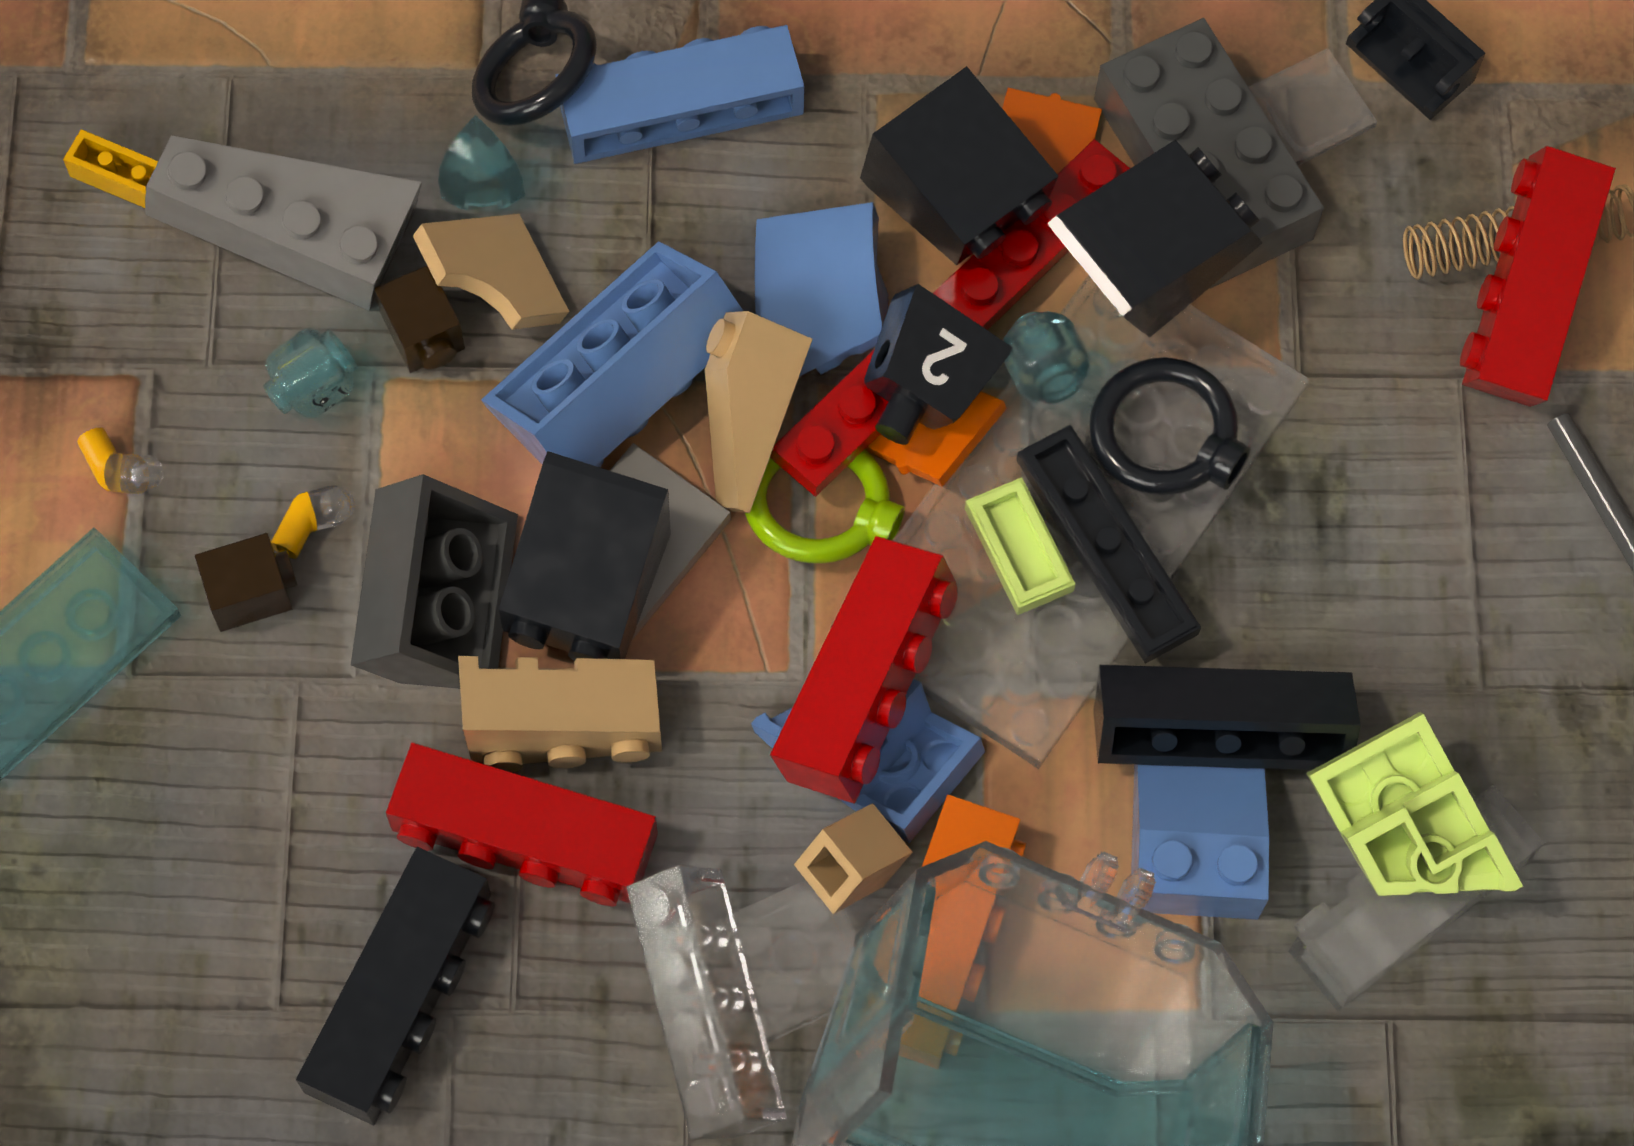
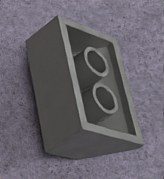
[351,474,518,689]

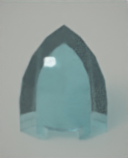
[438,115,525,210]

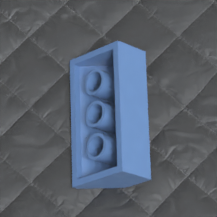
[481,241,743,467]

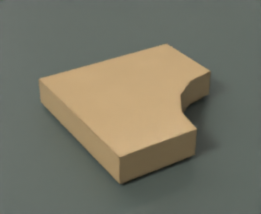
[413,214,569,330]

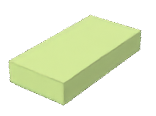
[964,477,1076,615]

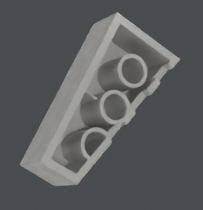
[145,135,422,311]

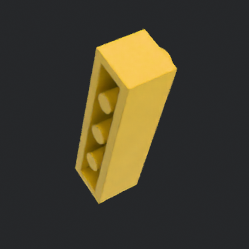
[63,129,158,208]

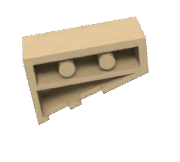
[458,656,662,773]

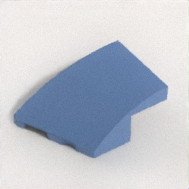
[755,202,889,377]
[751,679,985,843]

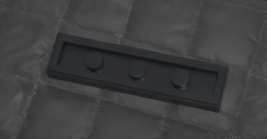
[1016,424,1201,664]

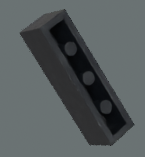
[1093,665,1361,770]
[296,847,495,1126]

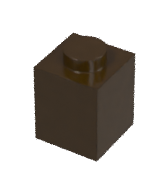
[374,266,465,373]
[195,533,298,632]

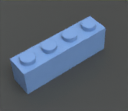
[555,25,804,164]

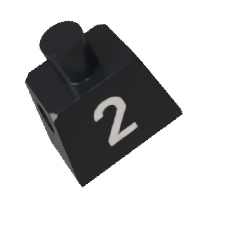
[864,284,1013,445]

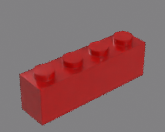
[1460,146,1616,407]
[770,536,958,804]
[386,742,658,907]

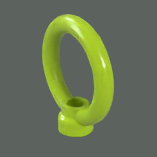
[745,441,905,563]

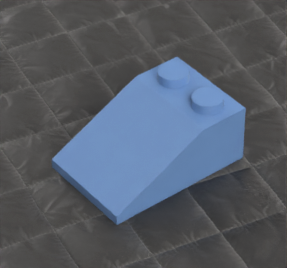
[1130,764,1269,920]

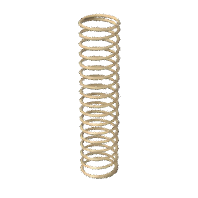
[1403,184,1634,280]

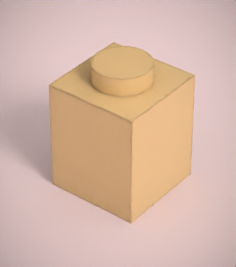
[794,803,913,914]

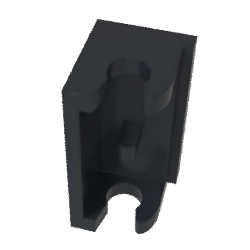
[1346,0,1485,120]

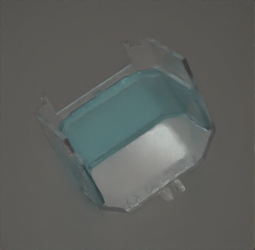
[792,841,1274,1146]

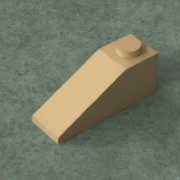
[705,311,812,513]

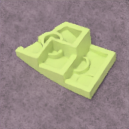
[1306,712,1523,896]

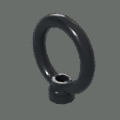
[472,0,597,126]
[1089,357,1251,495]

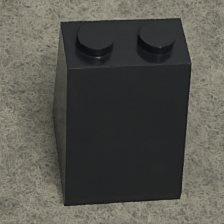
[860,66,1058,265]
[1047,140,1263,338]
[499,451,671,661]

